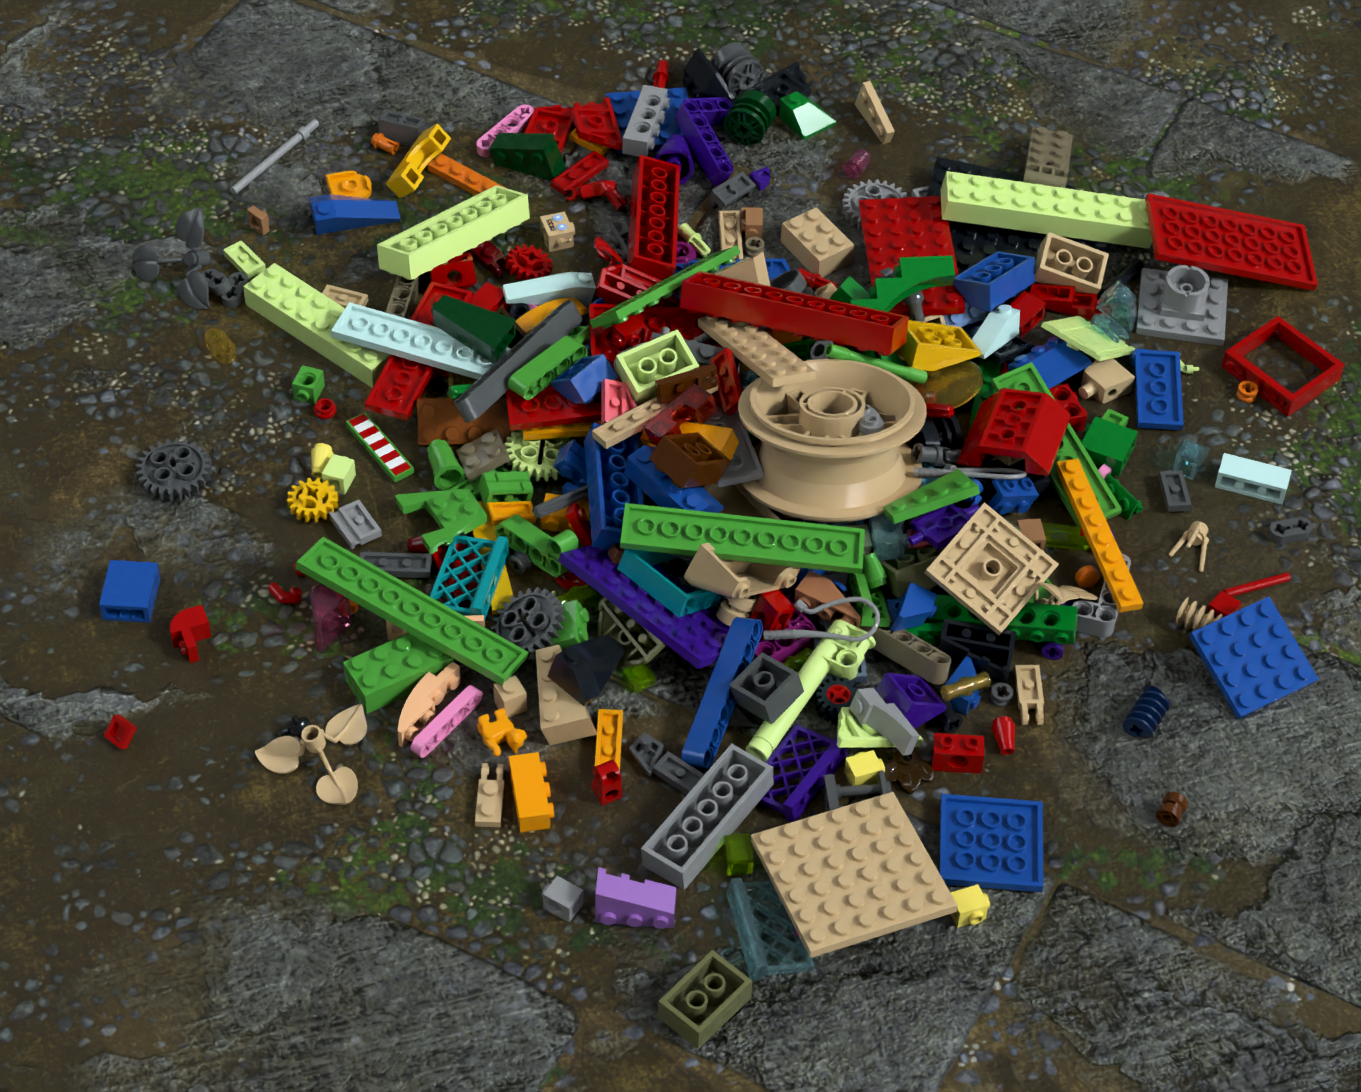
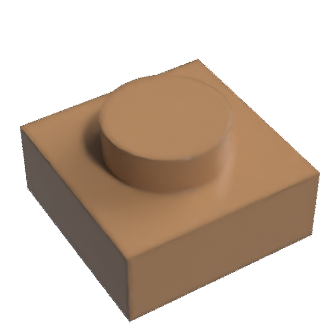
[247,205,270,235]

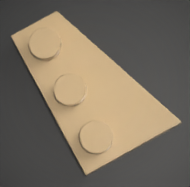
[854,81,895,144]

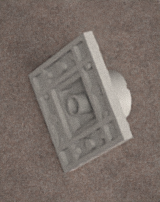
[1136,265,1228,346]

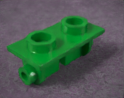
[1104,473,1143,520]

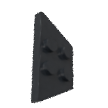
[748,61,811,112]

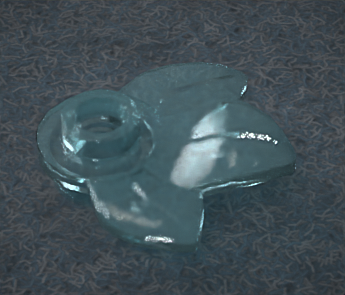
[1090,314,1129,343]

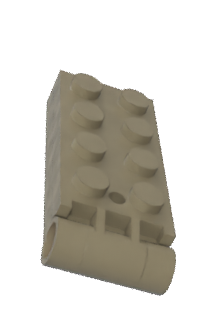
[1023,127,1073,188]

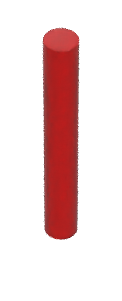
[1223,572,1291,597]

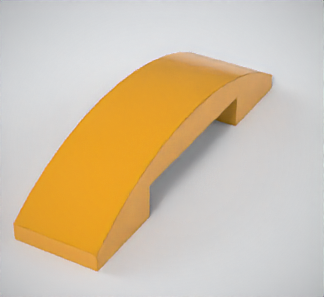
[516,298,588,334]

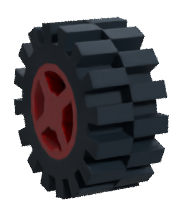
[815,677,859,724]

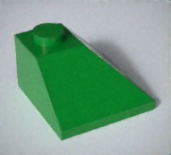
[779,91,836,140]

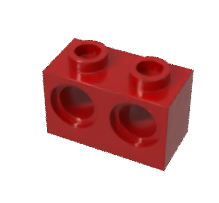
[1049,384,1087,432]

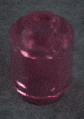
[843,149,871,179]

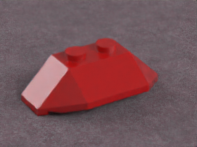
[597,264,680,307]

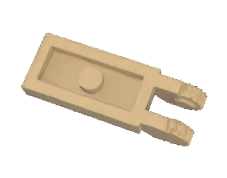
[1014,665,1044,725]
[475,763,504,827]

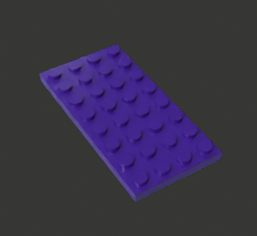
[558,545,730,669]

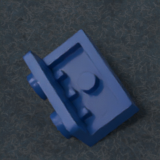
[987,477,1039,514]

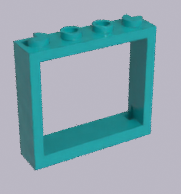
[617,549,726,617]

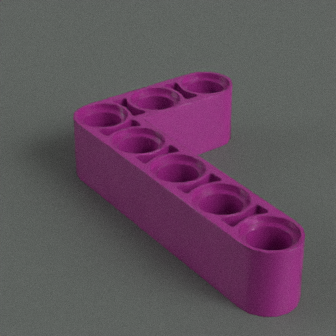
[753,589,815,665]

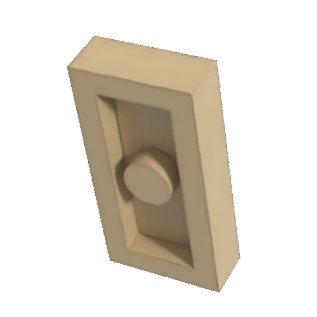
[322,284,368,308]

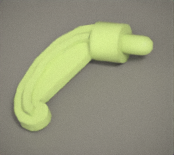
[1180,360,1199,374]

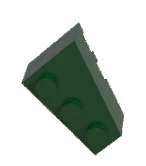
[489,133,566,181]

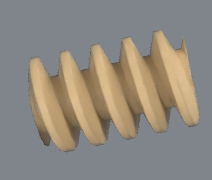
[1176,597,1223,631]

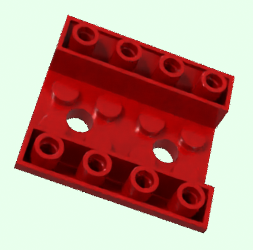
[957,388,1071,476]

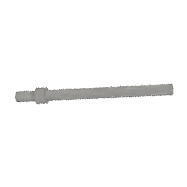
[230,119,319,195]

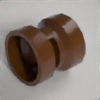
[1155,791,1188,827]

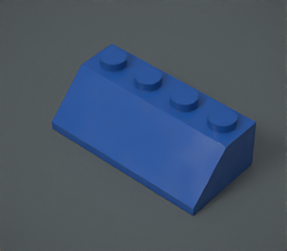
[952,251,1035,311]
[624,445,724,513]

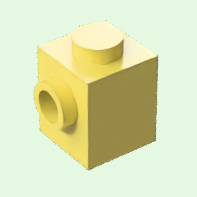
[844,750,885,786]
[951,884,990,928]

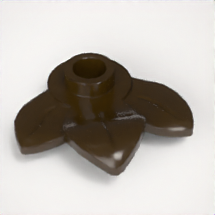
[885,749,934,795]

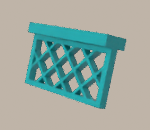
[430,535,509,621]

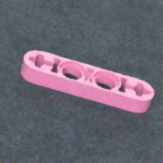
[477,105,534,157]
[411,685,483,758]

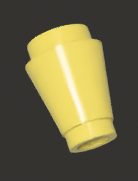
[311,443,334,479]

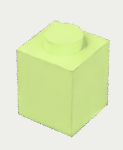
[322,454,356,495]

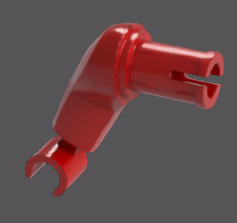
[564,180,628,211]

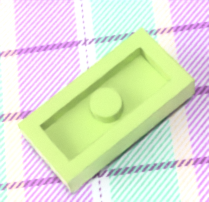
[223,240,266,279]

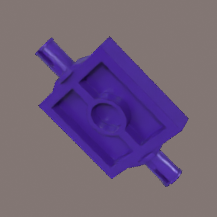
[907,504,979,550]

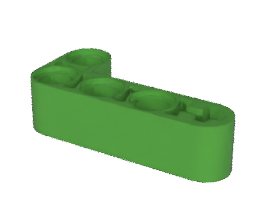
[508,336,588,400]
[495,514,579,577]

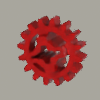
[505,244,553,280]

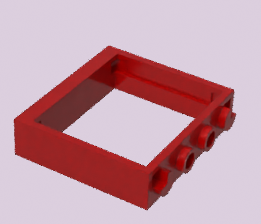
[1221,316,1345,417]

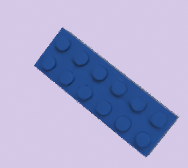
[584,423,644,553]

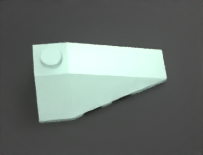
[502,272,596,307]

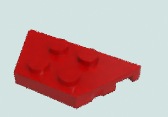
[571,97,623,150]
[524,102,580,153]

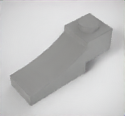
[849,688,920,755]

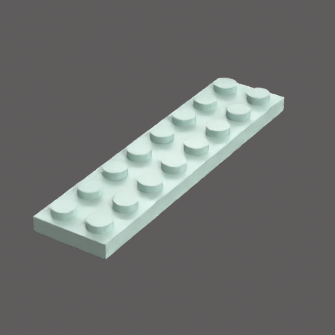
[331,302,511,380]

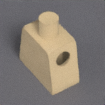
[1078,358,1135,403]

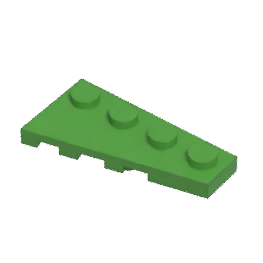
[883,469,980,524]

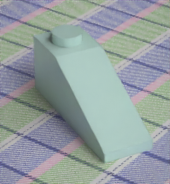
[972,305,1020,359]

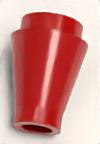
[991,716,1015,755]

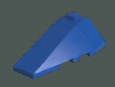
[308,194,401,235]

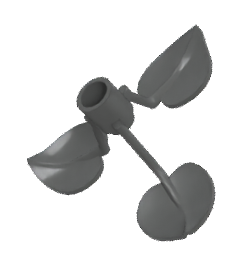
[132,207,210,309]

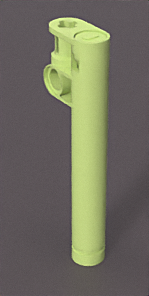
[746,619,876,762]

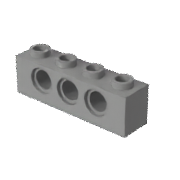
[623,85,670,157]

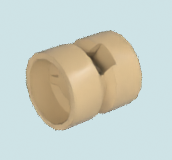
[716,594,758,626]

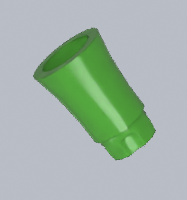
[427,439,466,490]

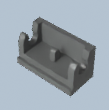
[379,110,425,147]
[708,172,756,211]

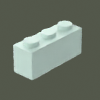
[1215,453,1292,504]

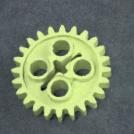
[505,429,576,482]

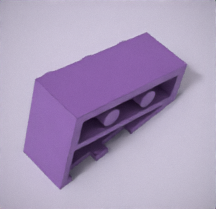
[595,867,676,929]

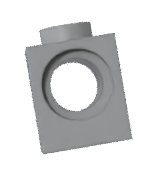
[541,876,584,922]

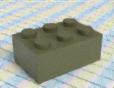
[658,950,753,1049]

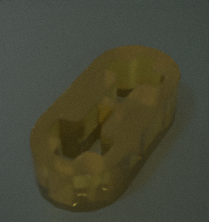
[205,328,237,363]

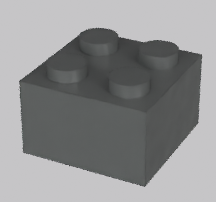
[729,652,804,725]

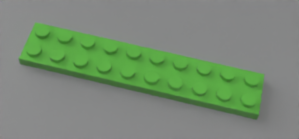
[620,503,865,574]
[295,537,529,685]

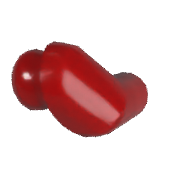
[267,582,302,604]

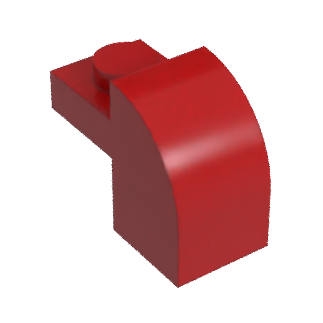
[170,604,211,663]

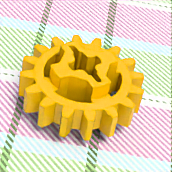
[287,478,338,523]

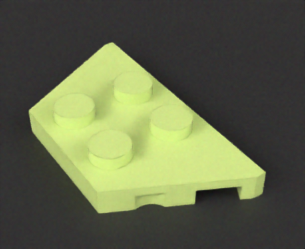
[837,707,923,748]

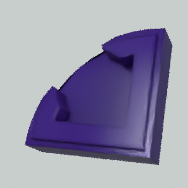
[749,167,770,191]

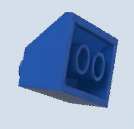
[1007,336,1092,389]

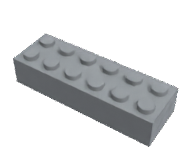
[641,743,774,890]

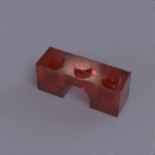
[643,383,718,446]

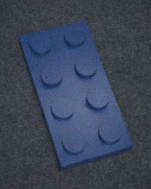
[1134,349,1184,430]

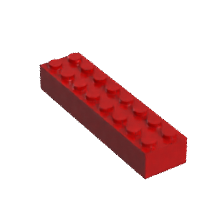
[627,155,680,281]

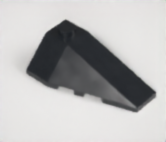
[547,634,626,706]

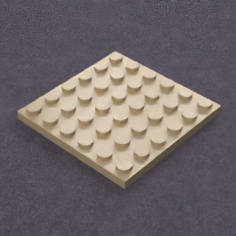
[751,792,957,958]

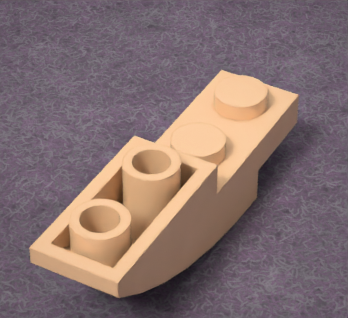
[398,661,461,748]

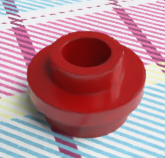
[314,398,337,419]

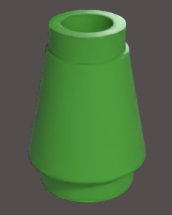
[863,553,888,590]

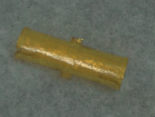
[941,672,991,702]

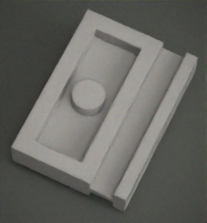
[329,500,382,549]

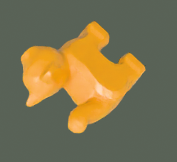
[477,708,527,757]

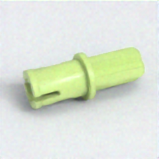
[677,223,711,257]

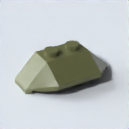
[598,598,666,669]

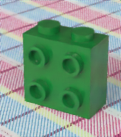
[1079,416,1138,477]

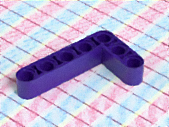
[675,97,734,187]

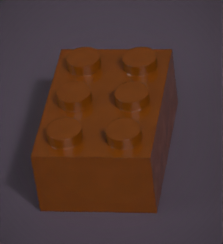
[649,432,731,488]

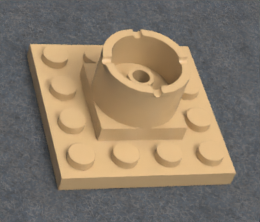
[924,502,1059,635]

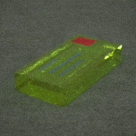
[1043,522,1089,551]

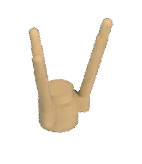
[1169,521,1209,572]

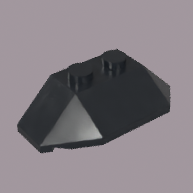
[682,49,735,103]

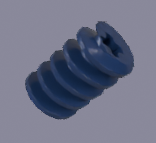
[1122,686,1170,739]

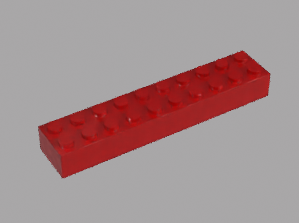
[680,271,909,356]

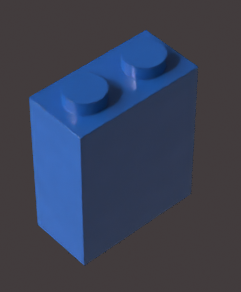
[99,560,160,623]

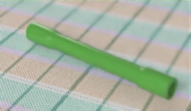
[825,343,928,384]

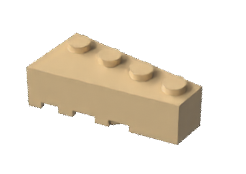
[678,252,770,299]
[536,645,597,746]

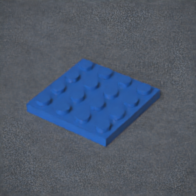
[606,87,691,154]
[1188,596,1319,720]
[939,794,1043,892]

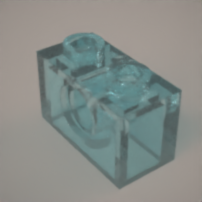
[869,513,908,561]

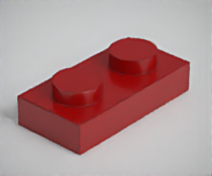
[565,502,592,547]

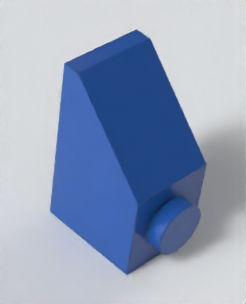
[890,582,937,632]
[941,656,981,716]

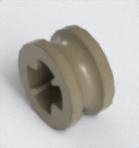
[745,237,764,257]

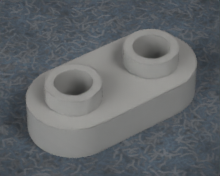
[857,404,884,435]

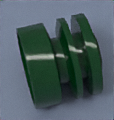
[724,90,776,146]

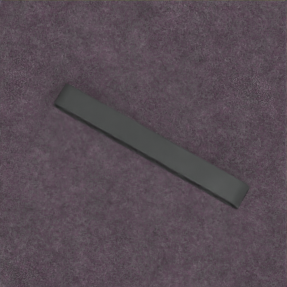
[453,300,583,423]

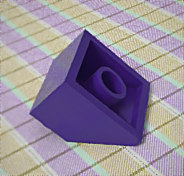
[876,673,947,729]

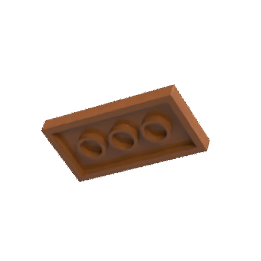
[417,397,510,445]

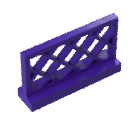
[758,724,848,822]

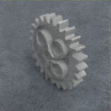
[842,179,907,229]

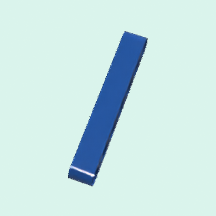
[681,617,763,769]

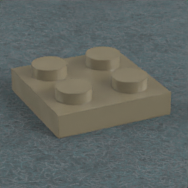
[456,429,511,481]

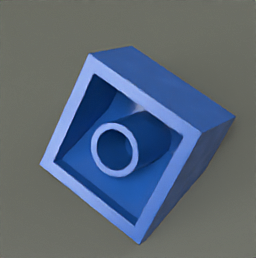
[550,354,618,405]

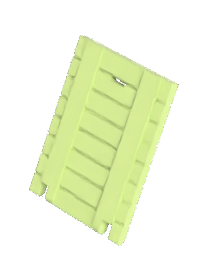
[1041,316,1135,361]

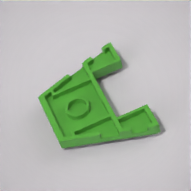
[395,488,487,554]

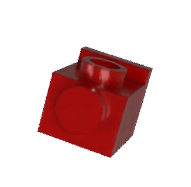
[612,315,649,351]

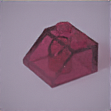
[310,583,352,653]

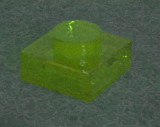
[623,664,656,693]

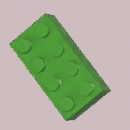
[343,633,454,714]

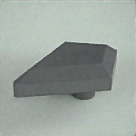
[629,732,664,776]

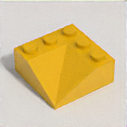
[898,320,981,371]

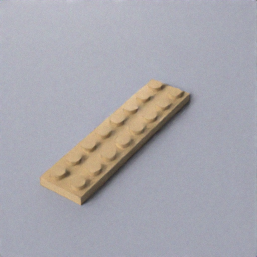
[698,314,816,387]

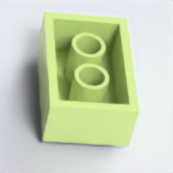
[615,329,699,405]

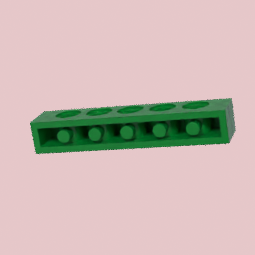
[928,595,1078,645]

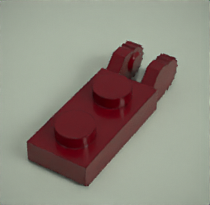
[467,241,511,278]

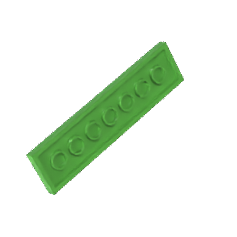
[589,245,741,329]
[991,362,1122,530]

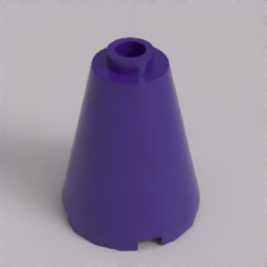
[654,134,694,185]

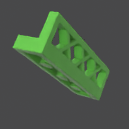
[848,569,890,627]

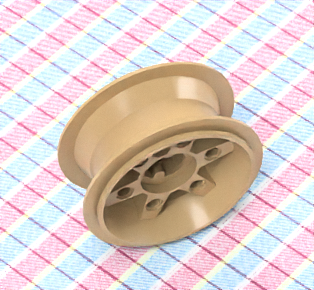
[738,359,927,523]

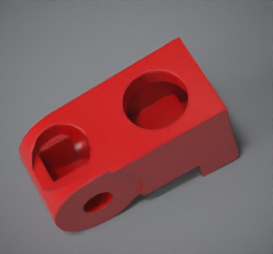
[591,759,622,806]

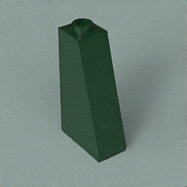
[431,294,516,364]

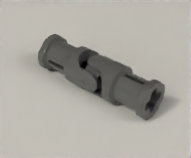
[911,443,976,468]

